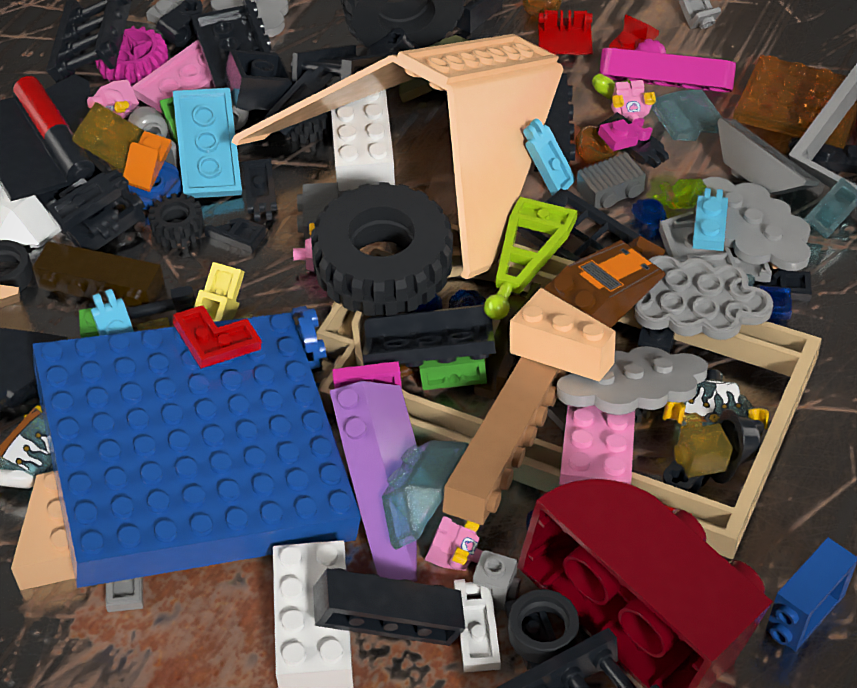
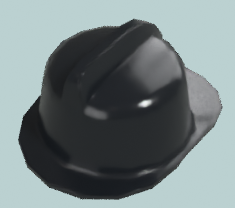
[706,409,764,484]

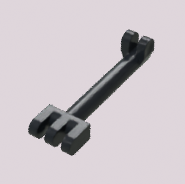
[88,286,196,320]

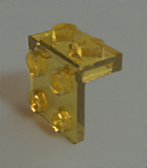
[72,102,144,169]

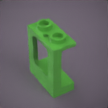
[419,356,487,390]

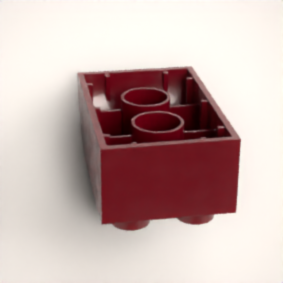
[517,479,773,688]

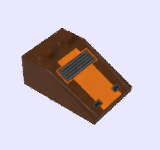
[544,240,666,328]

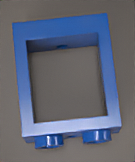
[765,537,857,652]

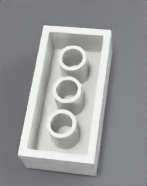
[331,89,395,191]
[273,540,354,688]

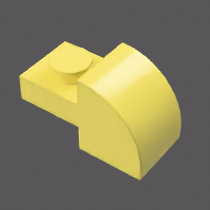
[194,262,245,322]

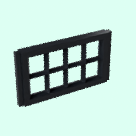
[517,188,640,262]

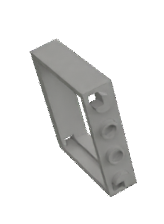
[789,64,857,202]

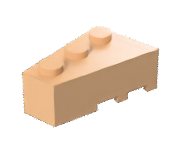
[510,288,616,382]
[11,471,75,591]

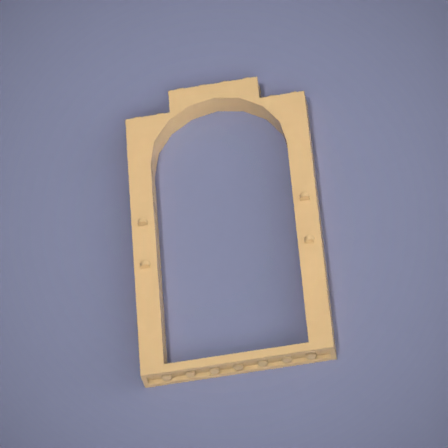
[316,224,822,559]

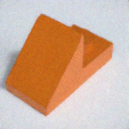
[123,131,172,192]

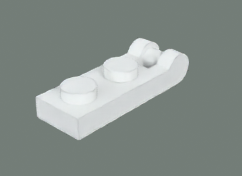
[454,579,501,673]

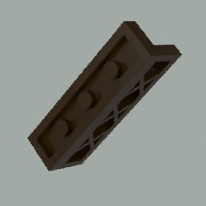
[474,282,541,400]

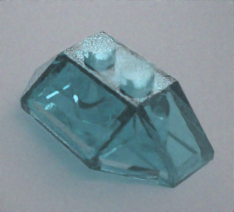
[382,440,469,550]

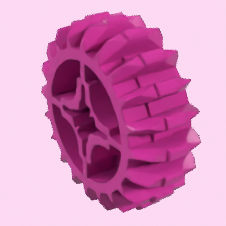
[95,25,169,86]

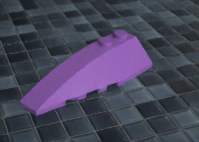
[330,381,417,582]

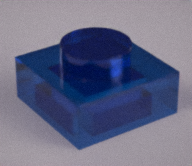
[759,286,792,320]

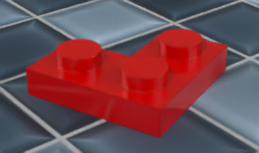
[173,305,262,369]

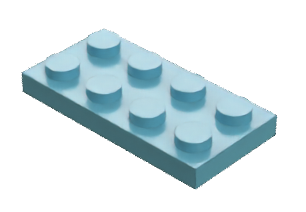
[173,88,242,199]

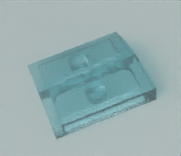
[651,90,723,141]

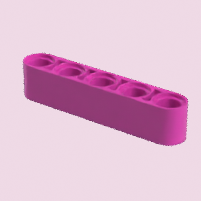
[599,48,736,92]

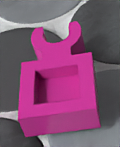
[598,118,653,151]

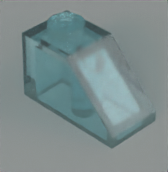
[804,177,857,239]

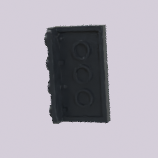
[191,0,275,89]
[362,305,496,367]

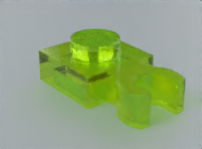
[652,179,707,209]

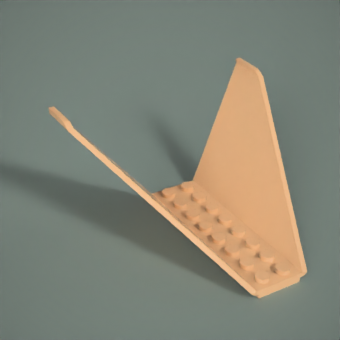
[232,34,563,279]

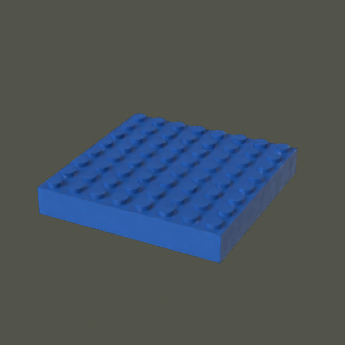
[33,313,361,588]

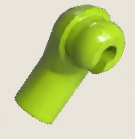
[592,74,631,99]

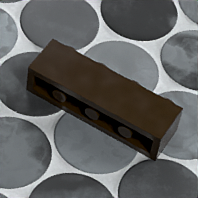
[32,241,165,307]

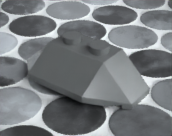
[717,118,820,195]

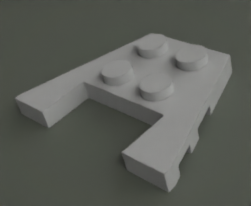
[659,211,772,282]

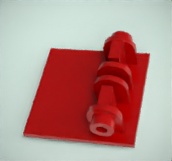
[538,10,593,55]

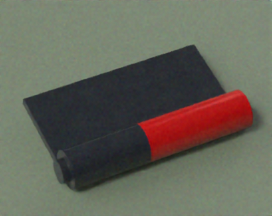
[0,76,95,201]

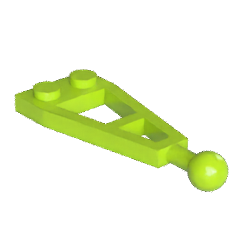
[484,197,577,320]

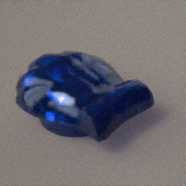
[631,198,668,232]

